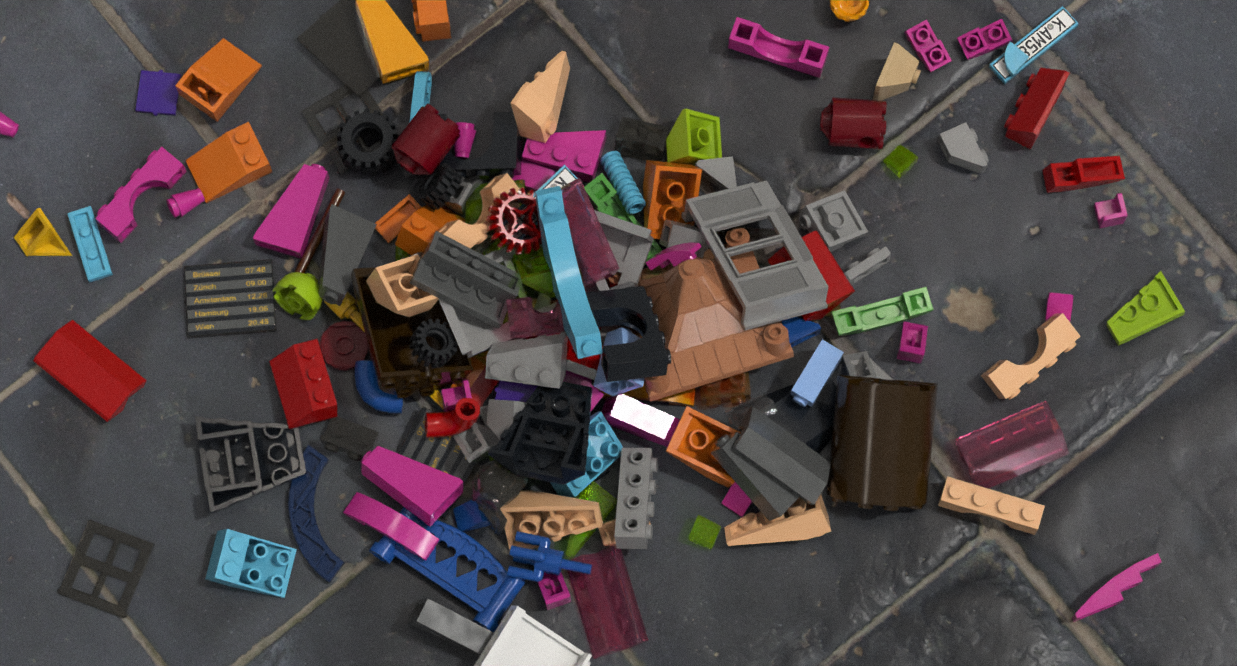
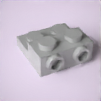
[799,190,868,252]

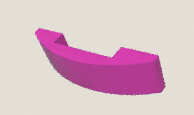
[343,492,439,561]

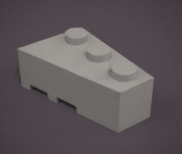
[485,331,568,389]

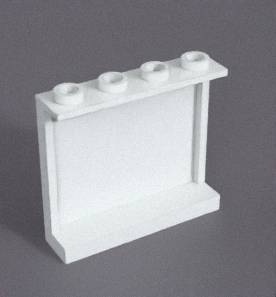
[474,605,592,666]

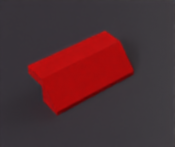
[33,320,147,422]

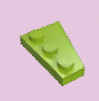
[1106,271,1185,346]

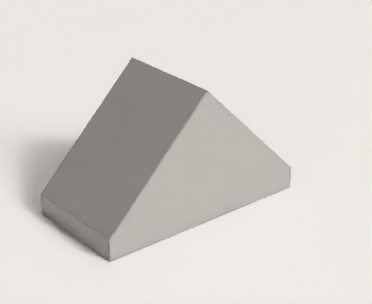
[695,156,737,190]

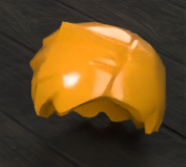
[830,0,869,22]

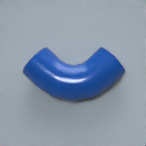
[354,360,403,414]

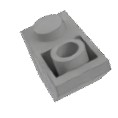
[938,122,989,174]
[659,220,709,258]

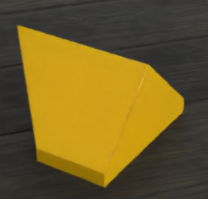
[14,208,72,257]

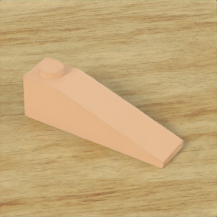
[511,51,570,143]
[500,490,603,549]
[724,495,831,546]

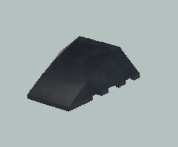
[731,378,837,454]
[488,382,592,485]
[195,416,306,514]

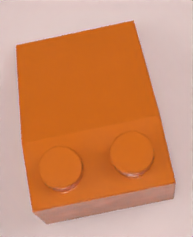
[185,122,272,204]
[643,160,702,239]
[395,205,473,255]
[665,406,741,488]

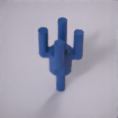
[507,531,592,582]

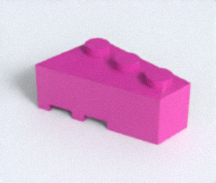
[522,130,606,183]

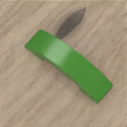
[582,173,662,265]
[831,287,934,336]

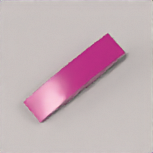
[1072,553,1162,622]

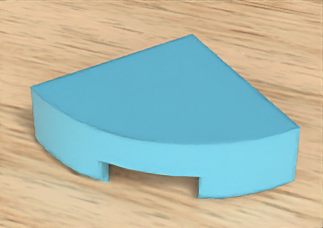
[1004,41,1029,77]

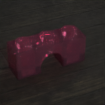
[506,297,565,339]

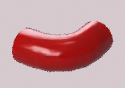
[425,398,480,438]

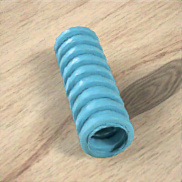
[600,151,646,214]

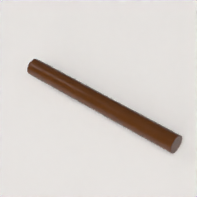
[295,188,345,273]

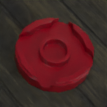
[320,321,369,371]

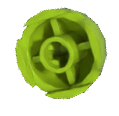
[273,272,323,320]

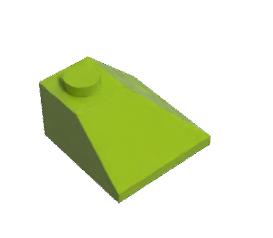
[666,109,722,166]

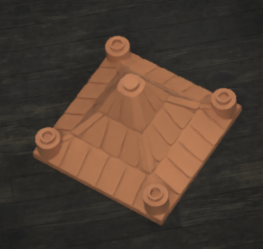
[607,227,794,402]

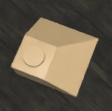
[873,42,921,101]

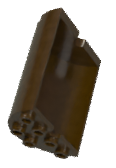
[351,267,473,398]
[827,375,938,511]

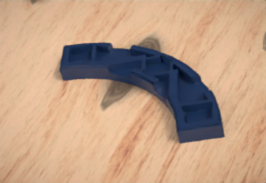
[288,445,345,584]

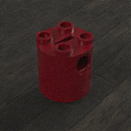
[820,97,887,150]
[392,103,460,175]

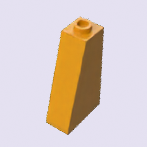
[355,0,429,84]

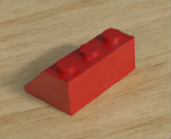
[1004,67,1070,149]
[768,231,855,321]
[269,339,337,429]

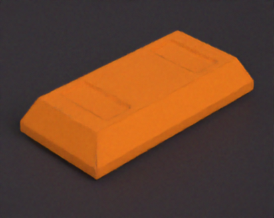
[375,194,422,243]

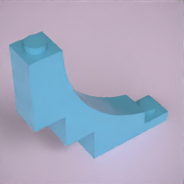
[535,186,603,359]

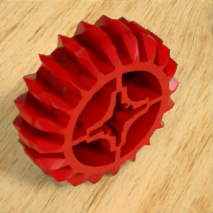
[486,187,542,255]

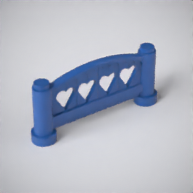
[369,507,526,632]

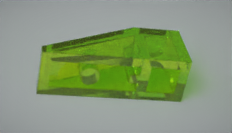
[566,481,617,560]

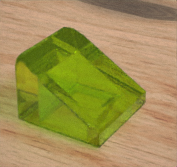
[883,145,919,178]
[688,515,721,550]

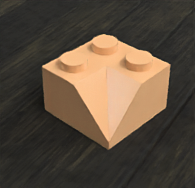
[366,254,439,317]

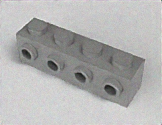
[614,448,658,549]

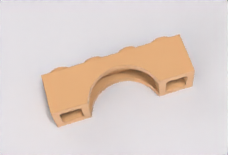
[431,173,520,249]
[981,313,1081,400]
[938,476,1045,535]

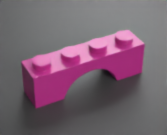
[728,17,829,78]
[95,146,187,243]

